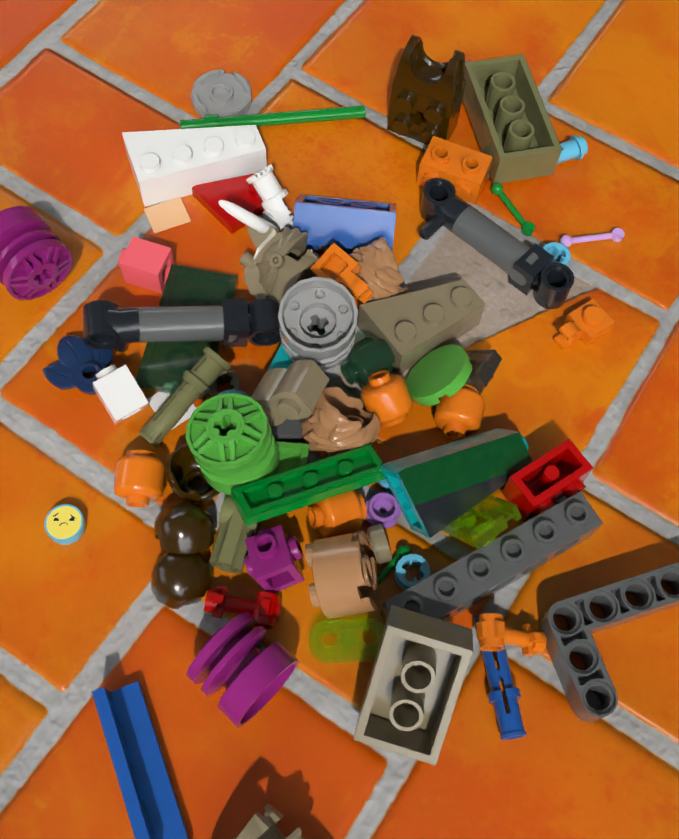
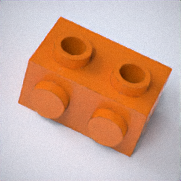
[416,136,493,205]

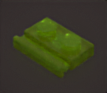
[441,494,522,549]

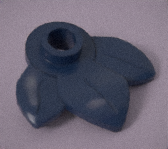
[43,335,114,395]

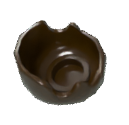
[167,444,220,504]
[154,502,214,554]
[151,552,212,609]

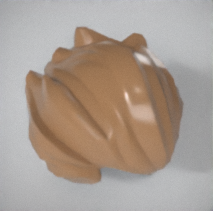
[349,237,408,304]
[301,386,381,457]

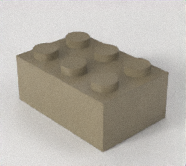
[353,605,473,765]

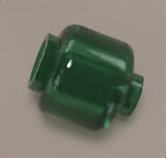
[340,336,395,388]

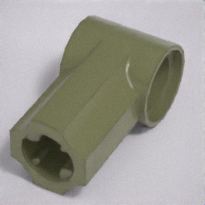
[209,494,262,574]

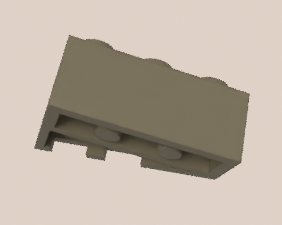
[357,279,485,375]

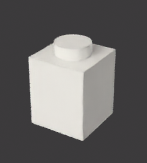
[93,364,149,425]

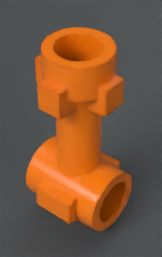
[476,613,547,657]

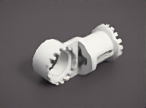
[246,164,294,233]

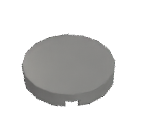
[191,70,252,118]

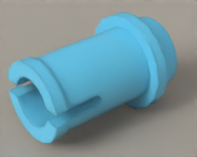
[557,135,588,164]

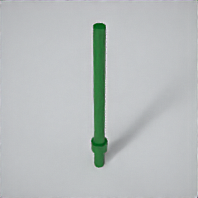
[180,105,366,129]

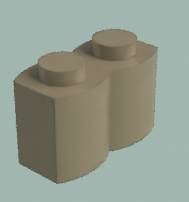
[251,360,329,426]

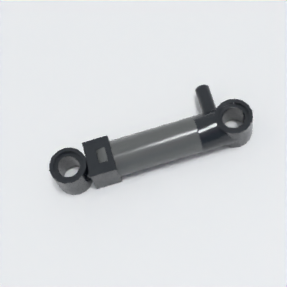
[419,178,574,309]
[83,298,281,352]

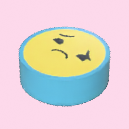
[44,504,86,545]

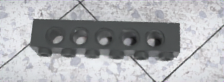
[380,491,603,623]

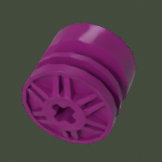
[0,206,73,300]
[186,612,299,728]

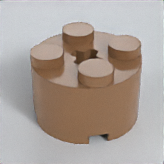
[305,531,380,619]

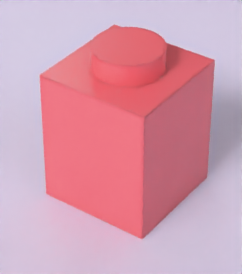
[118,236,175,294]

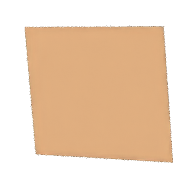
[144,197,191,234]

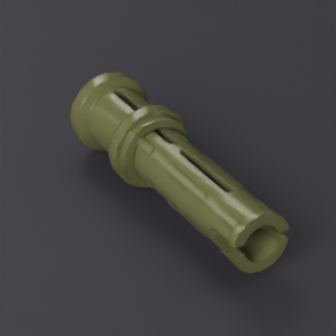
[138,346,231,448]

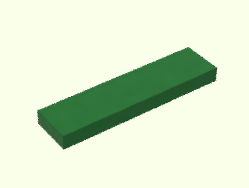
[231,443,385,527]

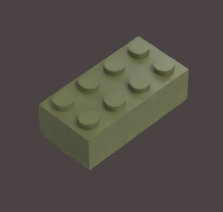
[463,54,562,184]

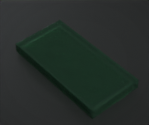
[135,264,238,400]

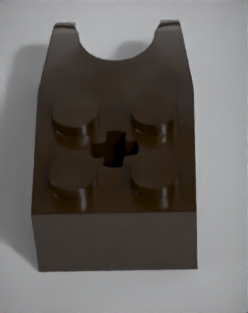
[387,34,466,145]

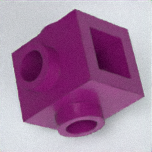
[244,524,305,593]

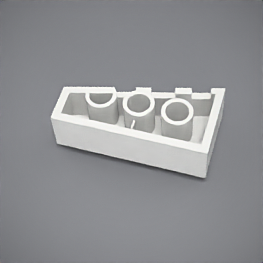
[122,125,267,207]

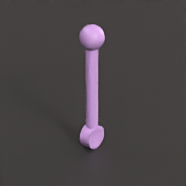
[560,228,625,247]

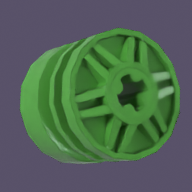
[186,393,279,495]

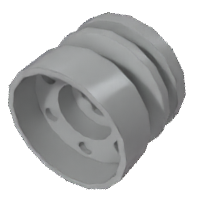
[278,277,358,370]

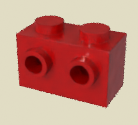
[501,439,593,522]

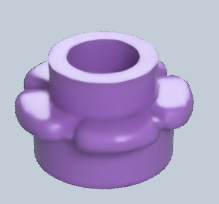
[366,493,402,529]

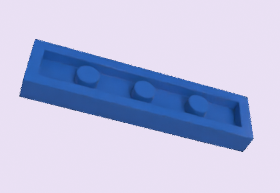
[92,681,190,839]

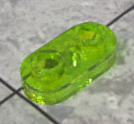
[309,618,385,663]

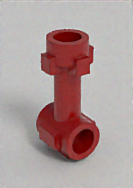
[204,586,281,629]

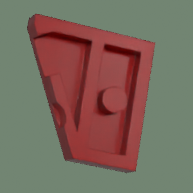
[192,174,265,234]

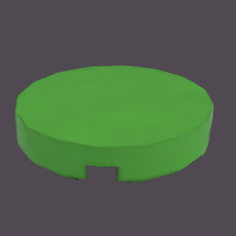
[406,344,472,406]

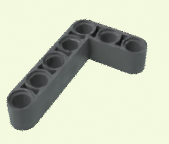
[539,562,679,722]

